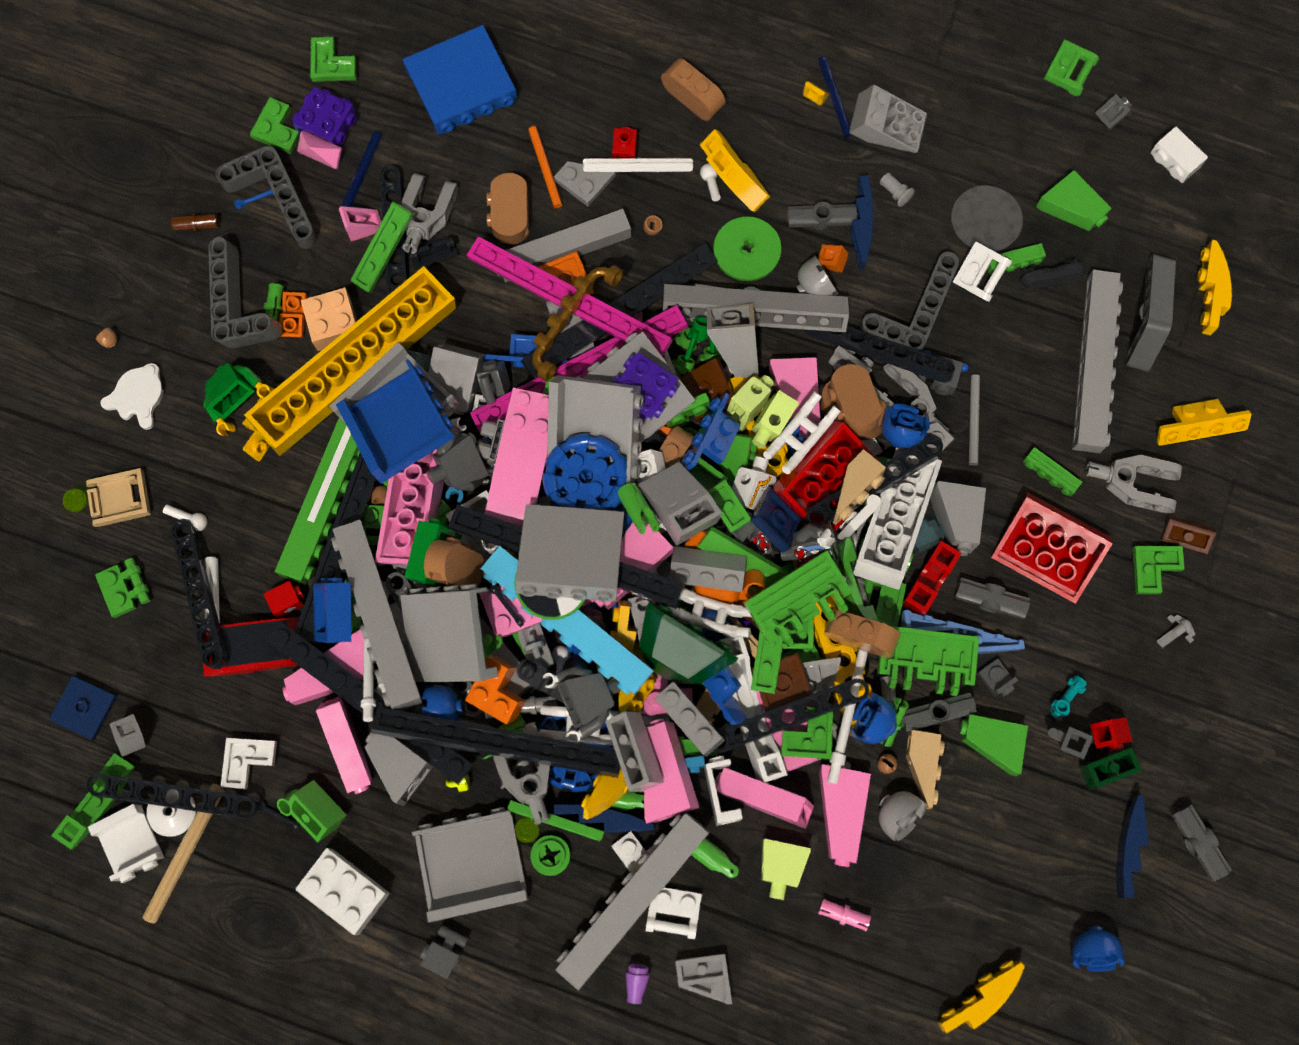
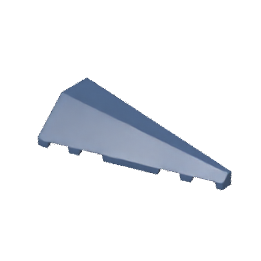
[900,610,1025,654]

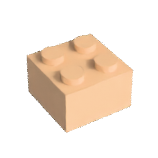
[301,288,357,351]

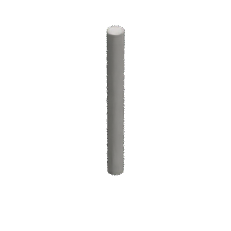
[969,375,980,465]

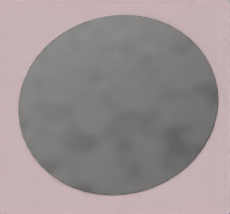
[951,186,1023,251]

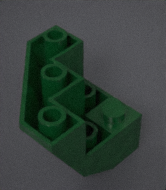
[639,602,738,684]

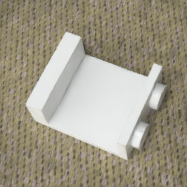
[704,756,743,826]
[88,804,164,883]

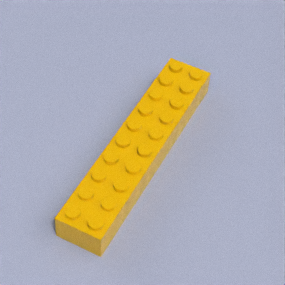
[244,266,456,456]

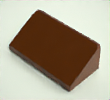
[1161,515,1216,554]

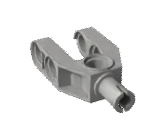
[401,173,458,254]
[874,364,950,431]
[1085,455,1182,513]
[492,722,550,825]

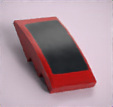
[203,617,300,677]

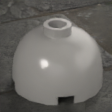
[796,256,839,296]
[879,791,927,841]

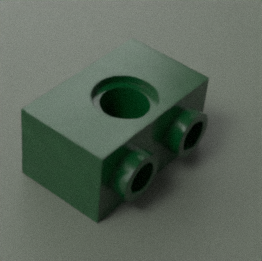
[1079,748,1142,790]

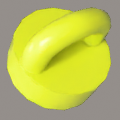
[446,774,470,792]

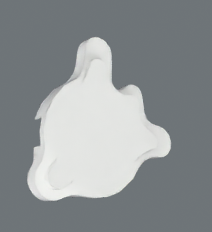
[101,363,164,430]

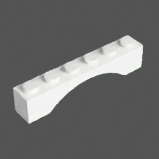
[715,637,787,783]

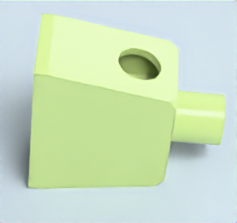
[726,375,774,432]
[752,390,799,448]
[761,839,811,900]

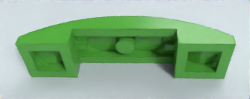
[837,537,878,621]
[51,753,135,850]

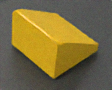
[803,81,829,106]

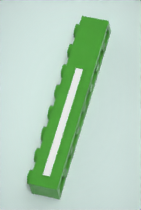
[275,418,359,585]

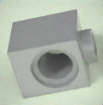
[109,714,146,757]

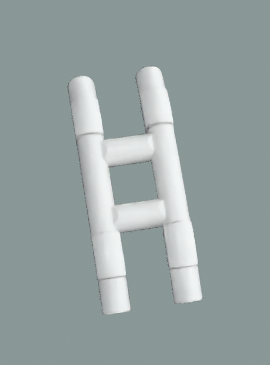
[763,391,841,474]
[667,588,751,638]
[539,705,622,745]

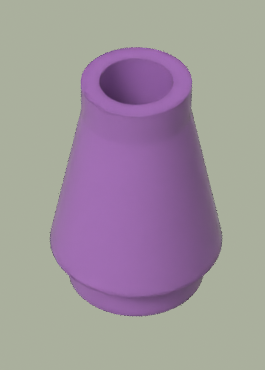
[625,964,650,1004]

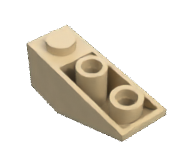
[833,449,886,525]
[905,730,944,810]

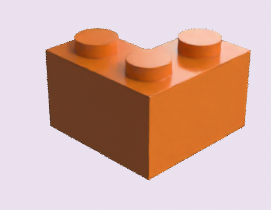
[465,656,526,724]

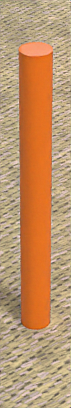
[528,126,562,208]

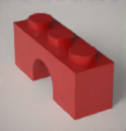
[902,541,962,616]

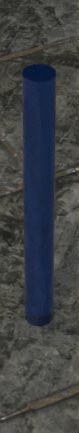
[818,56,853,138]
[341,132,382,207]

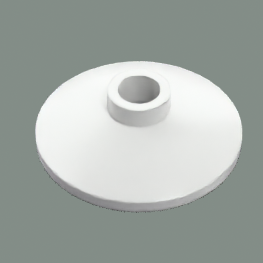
[147,789,196,837]

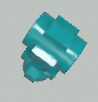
[1050,676,1087,717]

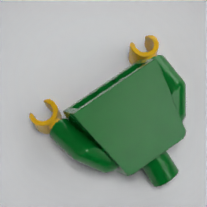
[203,363,274,436]

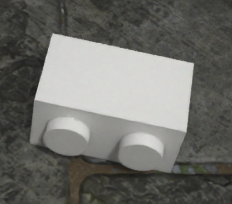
[1151,127,1208,183]

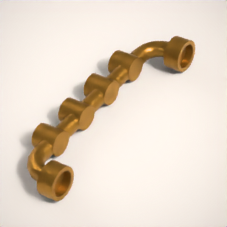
[532,266,623,382]

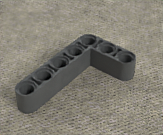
[216,146,317,249]
[208,237,282,349]
[860,252,959,352]
[1125,254,1176,372]

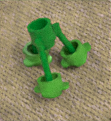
[672,317,724,375]

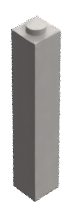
[497,209,631,282]

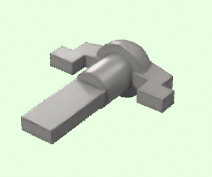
[1157,614,1195,648]

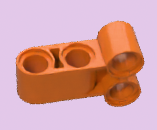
[694,570,765,621]

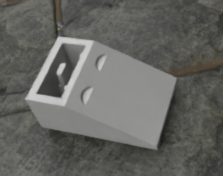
[849,85,927,153]
[638,462,722,546]

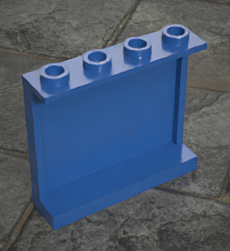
[403,25,517,135]
[336,359,455,484]

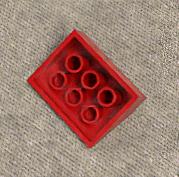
[772,421,888,534]
[991,492,1113,604]

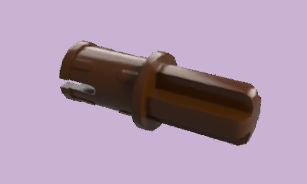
[171,213,218,231]

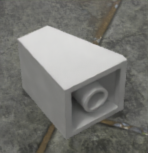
[707,303,758,378]
[428,344,487,415]
[930,481,986,556]
[365,732,433,806]

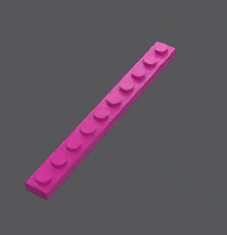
[466,236,672,357]
[470,305,688,433]

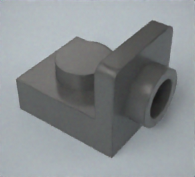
[1095,94,1132,130]
[977,659,1018,697]

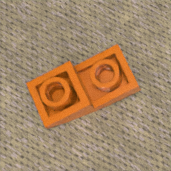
[279,292,308,338]

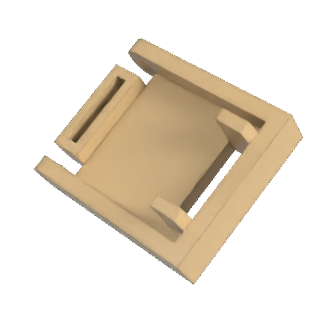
[86,468,151,527]

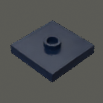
[750,487,802,553]
[49,676,117,740]

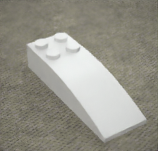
[853,448,942,590]

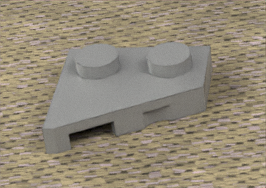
[554,161,615,207]
[801,657,841,712]
[675,954,732,1004]

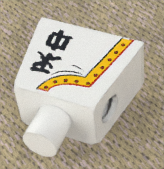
[732,456,777,510]

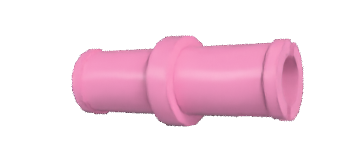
[819,899,871,931]

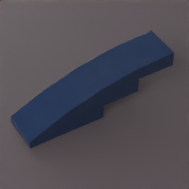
[849,175,873,271]
[1116,795,1149,898]
[554,805,654,833]

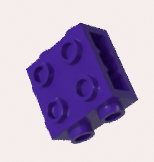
[293,87,357,146]
[612,352,679,421]

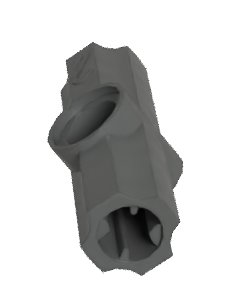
[787,202,857,230]
[954,578,1030,619]
[902,693,977,732]
[1172,804,1232,881]

